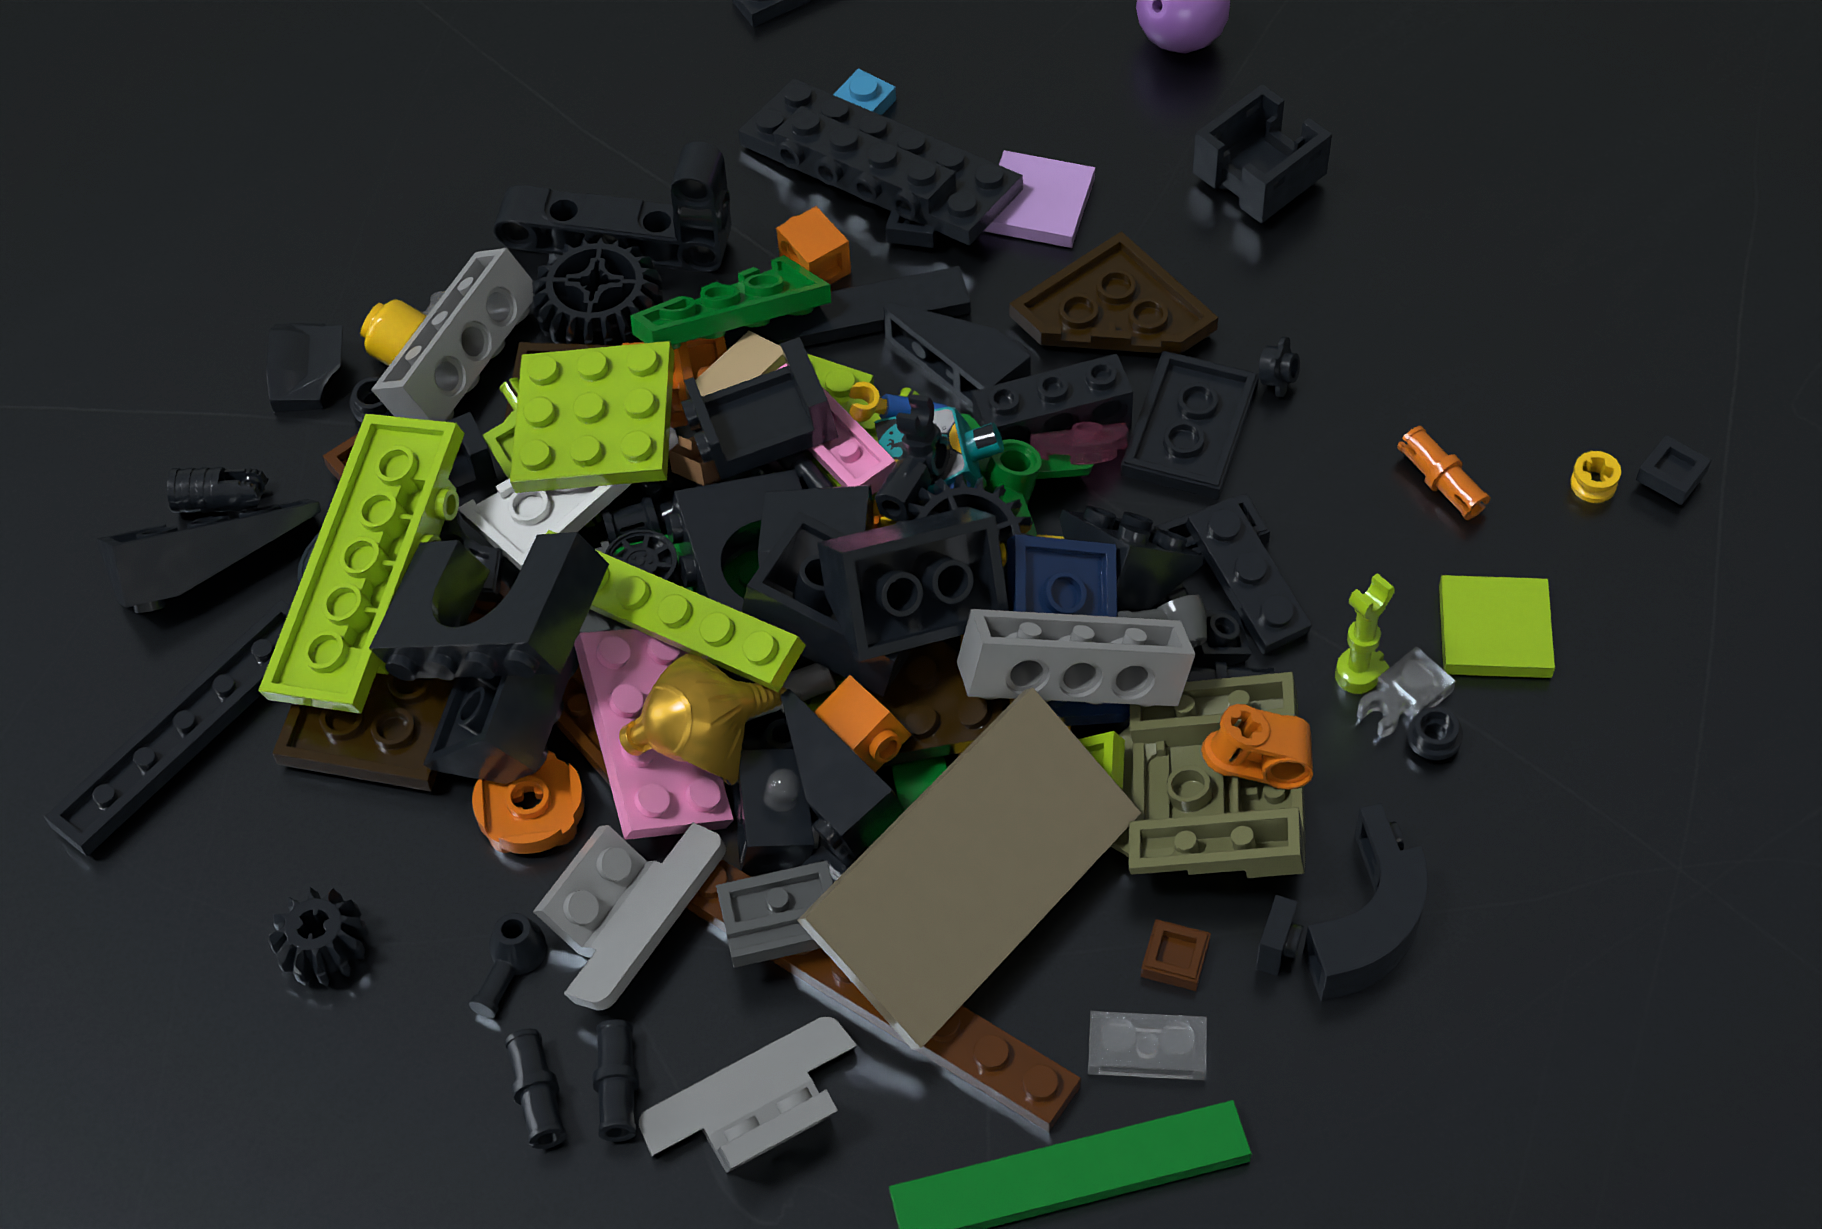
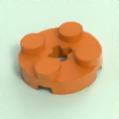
[472,750,585,854]

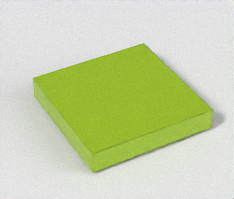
[1439,575,1555,678]

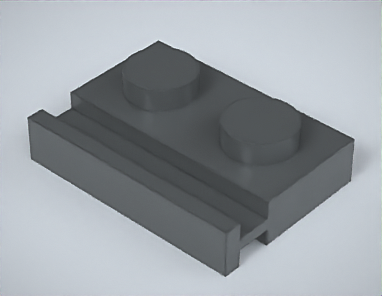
[716,860,833,968]

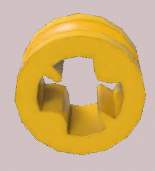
[1570,451,1621,503]

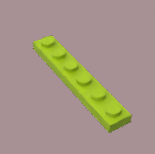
[546,530,806,693]

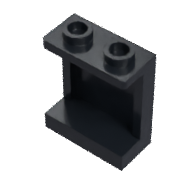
[681,337,839,480]

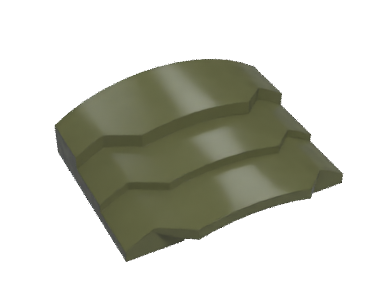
[1111,672,1306,878]

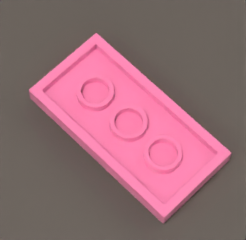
[574,629,734,840]

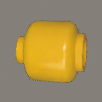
[360,299,427,366]

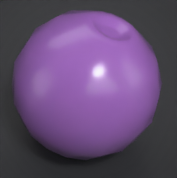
[1136,0,1230,54]

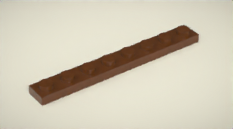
[686,859,1081,1133]

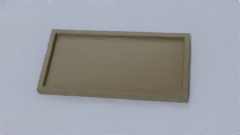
[797,687,1141,1050]

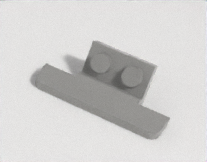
[533,822,726,1010]
[639,1017,857,1173]

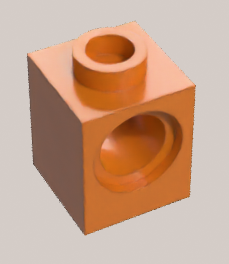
[776,206,851,284]
[814,675,912,773]

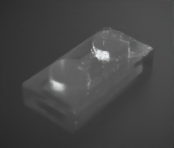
[1088,1011,1207,1080]

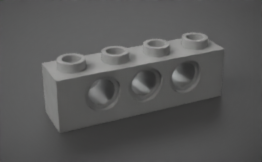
[371,248,535,422]
[957,609,1196,707]

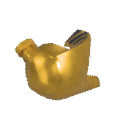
[619,653,787,785]

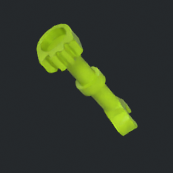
[1335,573,1395,694]

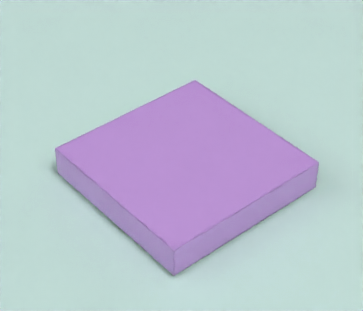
[984,150,1095,248]

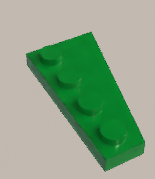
[630,255,831,350]

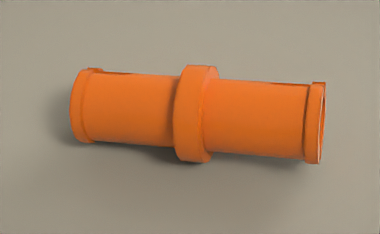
[1397,426,1491,520]

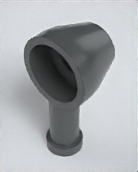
[1117,595,1207,649]

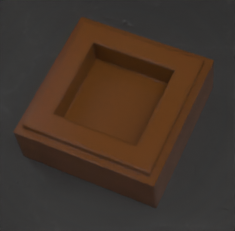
[1141,919,1211,991]

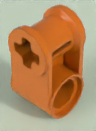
[1201,704,1313,790]

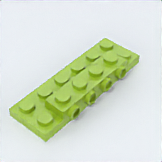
[258,414,465,714]

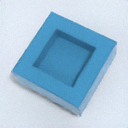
[833,68,896,115]

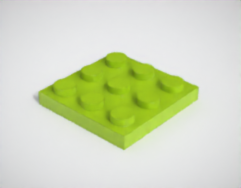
[510,341,675,493]

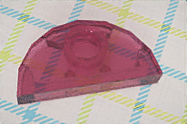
[1030,422,1129,465]

